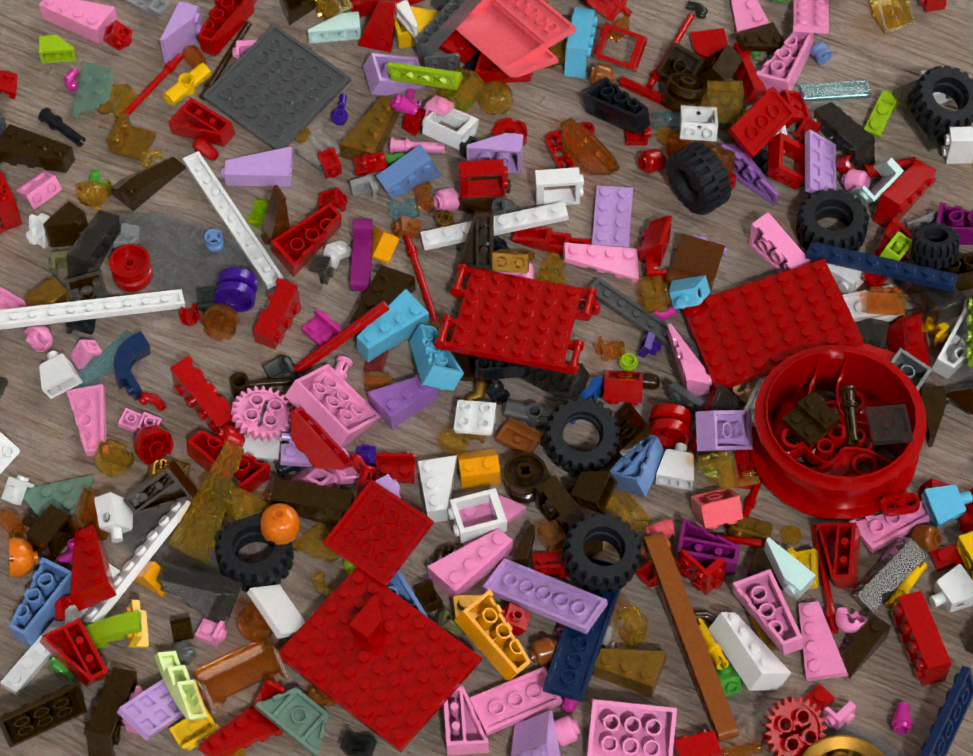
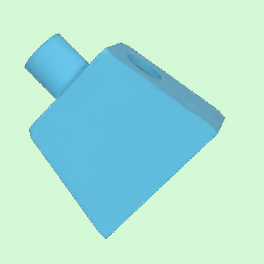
[669,275,710,309]
[921,485,973,529]

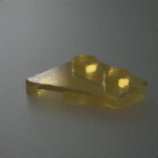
[292,523,340,563]

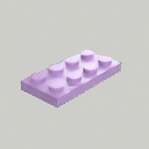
[805,130,836,194]
[592,185,633,248]
[117,679,203,741]

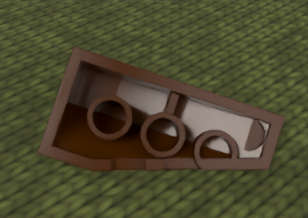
[261,184,290,248]

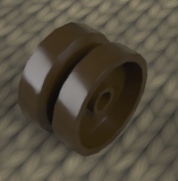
[662,72,707,112]
[504,452,547,503]

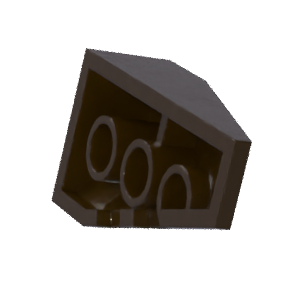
[108,157,186,211]

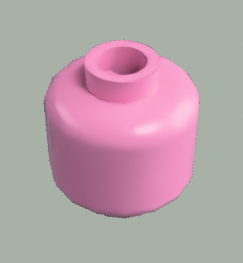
[842,169,870,192]
[433,188,460,212]
[554,716,581,747]

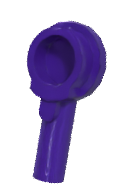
[331,94,348,125]

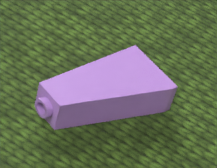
[221,147,293,187]

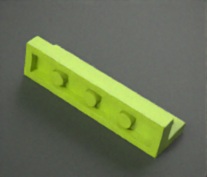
[387,62,463,90]

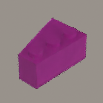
[676,518,740,575]

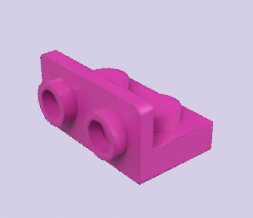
[301,309,343,347]

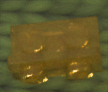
[97,84,137,119]

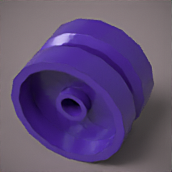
[214,267,258,312]

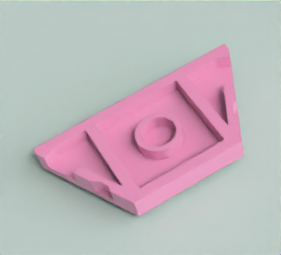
[458,495,526,547]

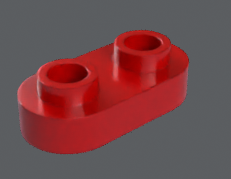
[880,493,920,517]

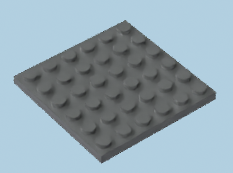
[202,24,352,150]

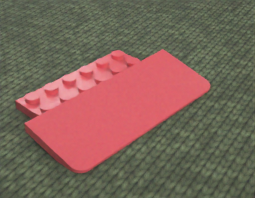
[455,0,576,78]

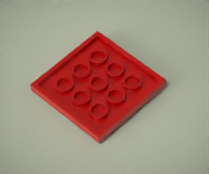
[323,480,434,587]

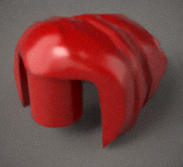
[836,154,857,175]
[179,303,200,327]

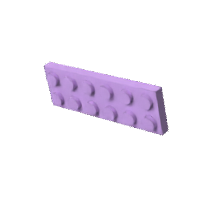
[483,558,608,634]

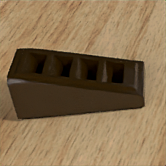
[512,524,535,567]

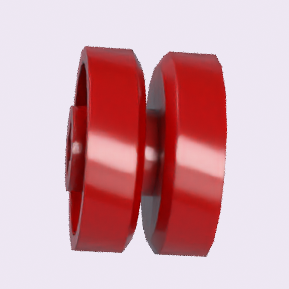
[109,244,153,292]
[648,403,692,449]

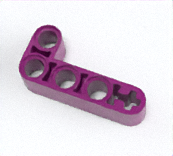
[350,218,373,291]

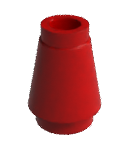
[192,136,219,161]

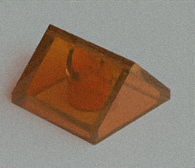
[72,488,108,541]

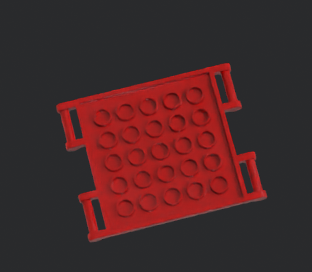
[434,263,597,374]

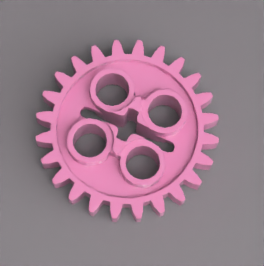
[231,386,294,443]

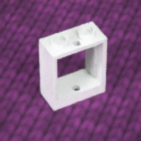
[679,105,718,141]
[422,108,479,150]
[535,167,584,207]
[447,488,507,543]

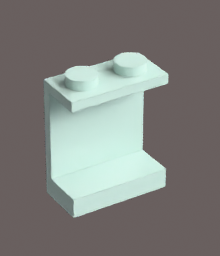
[849,158,904,205]

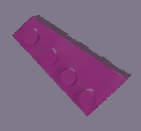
[936,202,973,245]

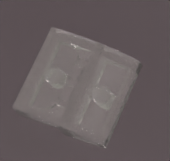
[294,128,341,172]

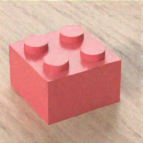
[691,487,743,529]

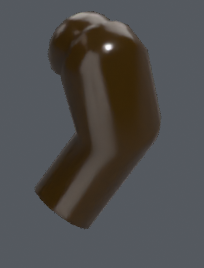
[431,545,456,564]
[693,609,718,625]

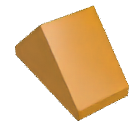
[371,226,400,264]
[133,562,174,597]

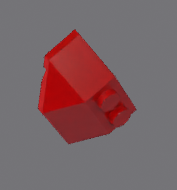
[886,308,932,374]
[291,407,354,470]

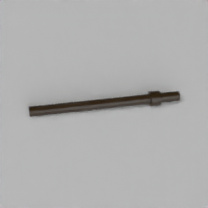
[199,21,252,100]

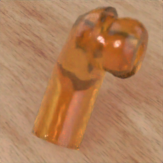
[307,686,335,707]

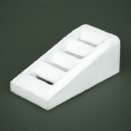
[396,0,418,38]

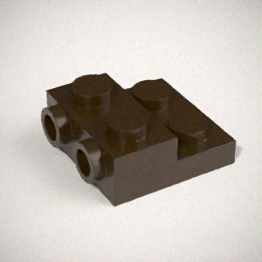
[781,392,840,448]

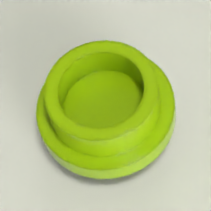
[619,353,638,372]

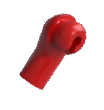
[350,454,376,476]

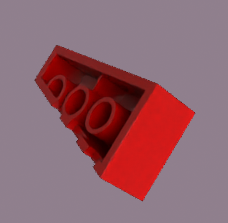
[872,160,936,229]

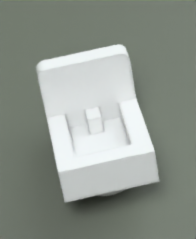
[321,240,353,269]
[1,475,35,505]

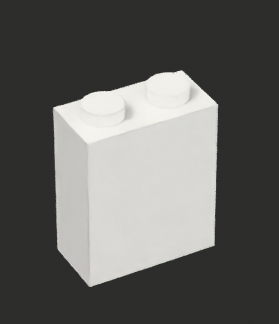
[942,127,973,164]

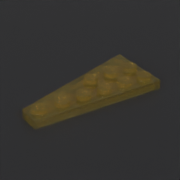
[168,440,244,565]

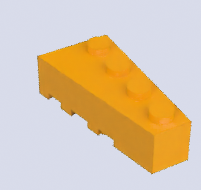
[454,589,531,682]

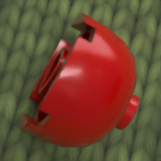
[133,426,174,465]

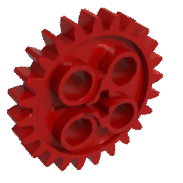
[761,696,827,756]

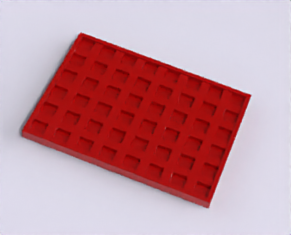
[682,258,864,392]
[276,567,482,753]

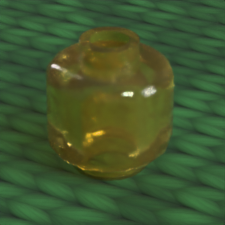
[439,428,469,456]

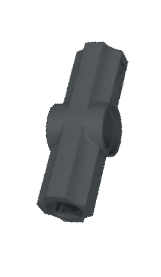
[504,400,554,427]

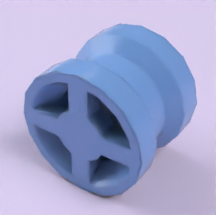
[810,42,833,64]
[204,229,224,252]

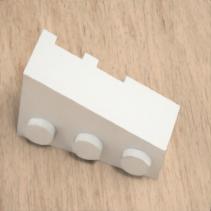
[418,455,457,523]

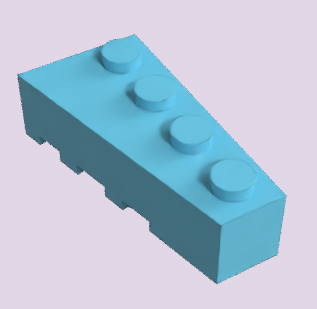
[564,7,598,79]
[356,289,429,362]
[410,324,464,391]

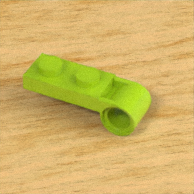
[863,90,901,139]

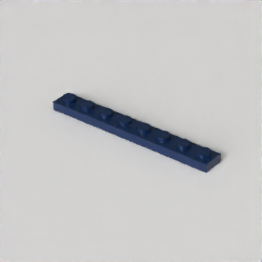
[806,241,959,292]

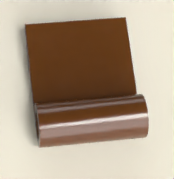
[665,233,725,296]

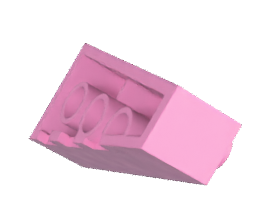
[427,528,513,598]
[732,569,803,655]

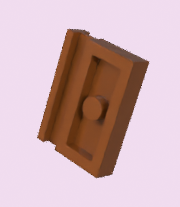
[496,417,543,453]

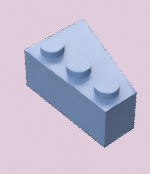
[376,144,442,199]
[610,434,665,497]

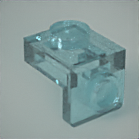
[389,198,420,221]

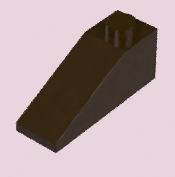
[919,386,949,447]
[841,614,891,679]

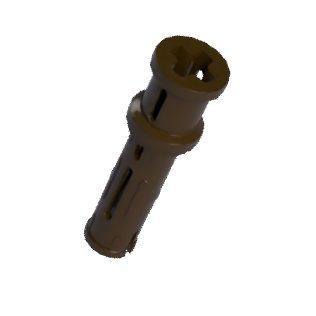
[839,385,860,445]

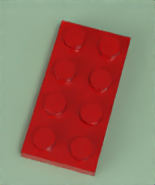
[728,86,796,158]

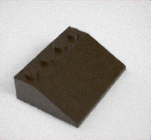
[0,682,87,748]

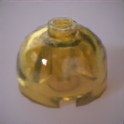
[478,80,513,116]
[74,179,112,209]
[94,439,135,478]

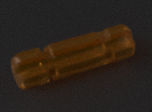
[722,741,763,756]

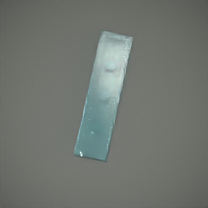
[799,80,872,102]
[78,330,134,388]

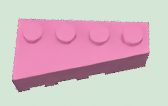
[39,0,118,44]
[756,32,814,95]
[749,212,811,273]

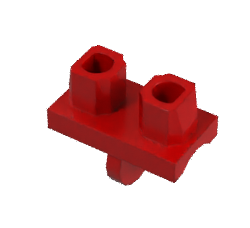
[354,151,387,176]

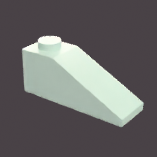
[308,12,361,44]
[764,537,816,600]

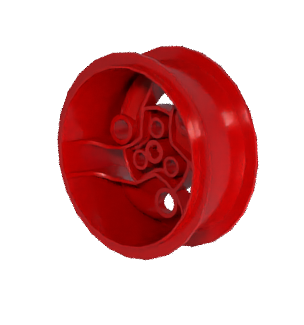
[751,345,927,521]

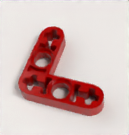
[545,122,595,169]

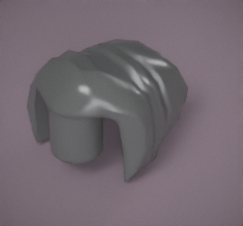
[171,640,196,665]

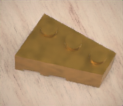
[593,648,667,697]

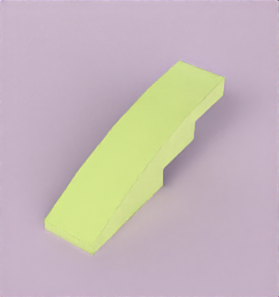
[154,651,208,721]

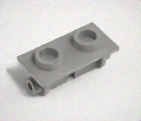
[903,210,938,234]

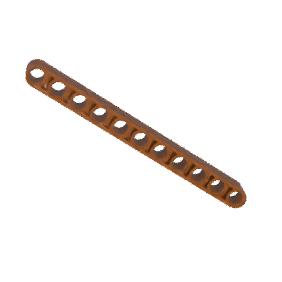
[642,532,739,742]

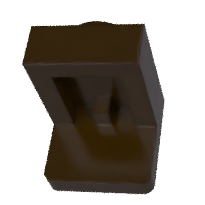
[413,579,444,614]

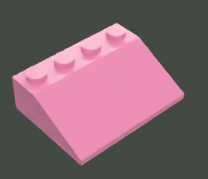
[285,364,381,448]
[587,699,677,756]

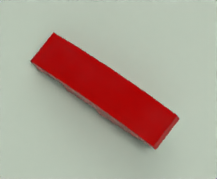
[512,226,591,255]

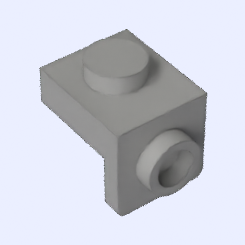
[349,175,379,200]
[114,223,140,249]

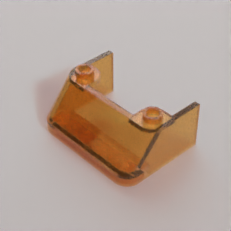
[191,639,289,715]

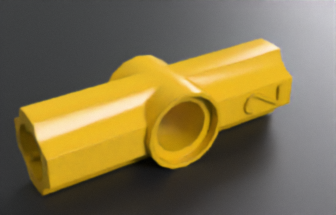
[163,63,211,106]

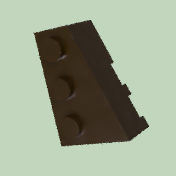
[456,210,494,269]
[123,460,198,515]

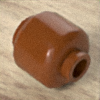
[588,63,616,85]
[910,525,942,551]
[529,636,558,667]

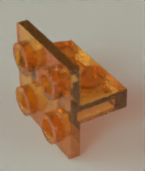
[866,286,908,316]

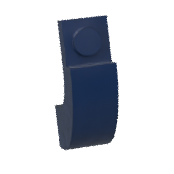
[114,331,151,401]

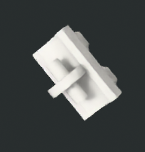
[26,213,50,249]

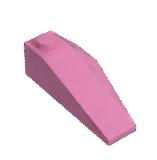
[667,323,712,396]

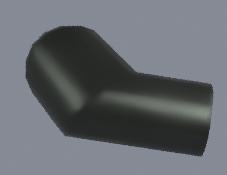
[686,1,708,19]

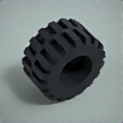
[911,223,960,269]

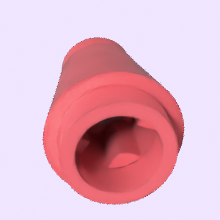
[645,518,676,538]

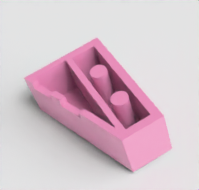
[444,686,489,756]

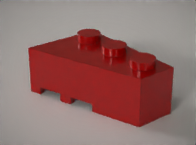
[253,278,302,349]

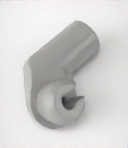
[602,626,620,649]

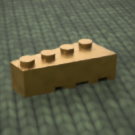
[340,95,400,161]

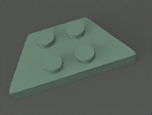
[72,62,115,119]
[23,475,95,518]
[254,687,329,756]

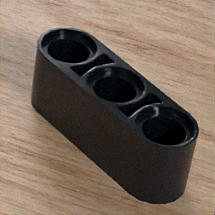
[474,357,529,380]

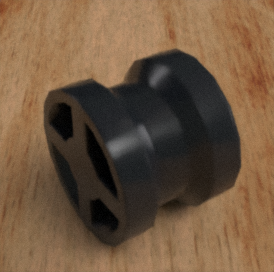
[486,381,510,405]

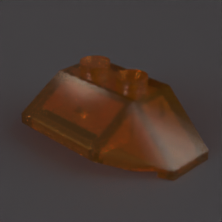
[560,117,620,176]

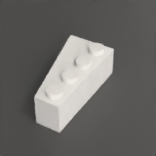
[932,307,969,379]
[708,612,791,691]

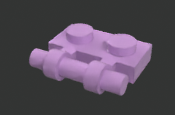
[280,431,314,467]

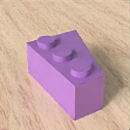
[368,376,438,430]

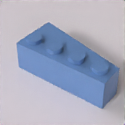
[9,557,72,647]

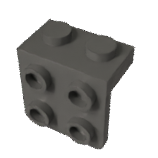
[423,53,460,72]
[668,381,721,417]

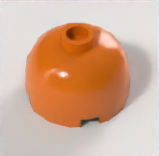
[260,503,301,545]
[8,538,38,578]

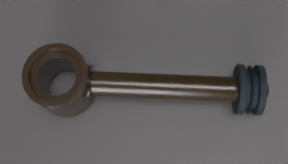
[230,372,301,397]

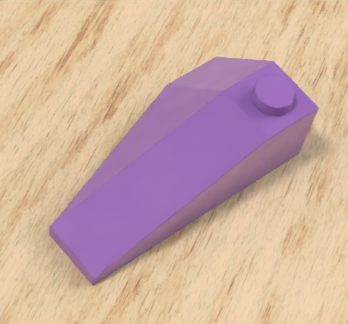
[719,144,779,206]

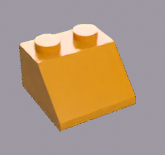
[456,448,501,489]

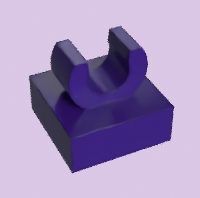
[637,332,661,358]
[356,444,376,467]

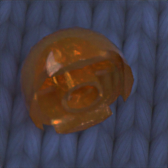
[200,302,240,341]
[236,601,274,642]

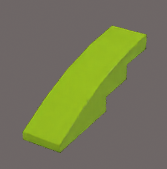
[84,610,142,649]

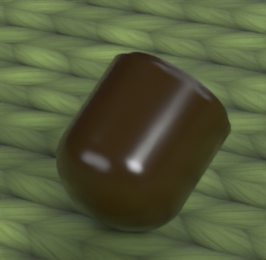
[643,374,660,390]

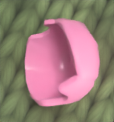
[24,325,53,352]
[835,607,867,634]

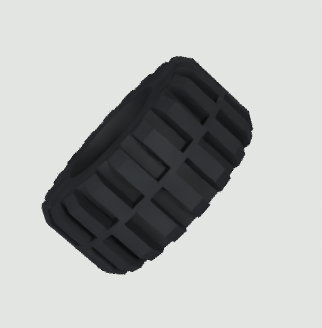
[909,65,973,137]
[666,142,732,215]
[796,188,869,251]
[543,396,620,475]
[561,512,642,594]
[215,513,294,592]

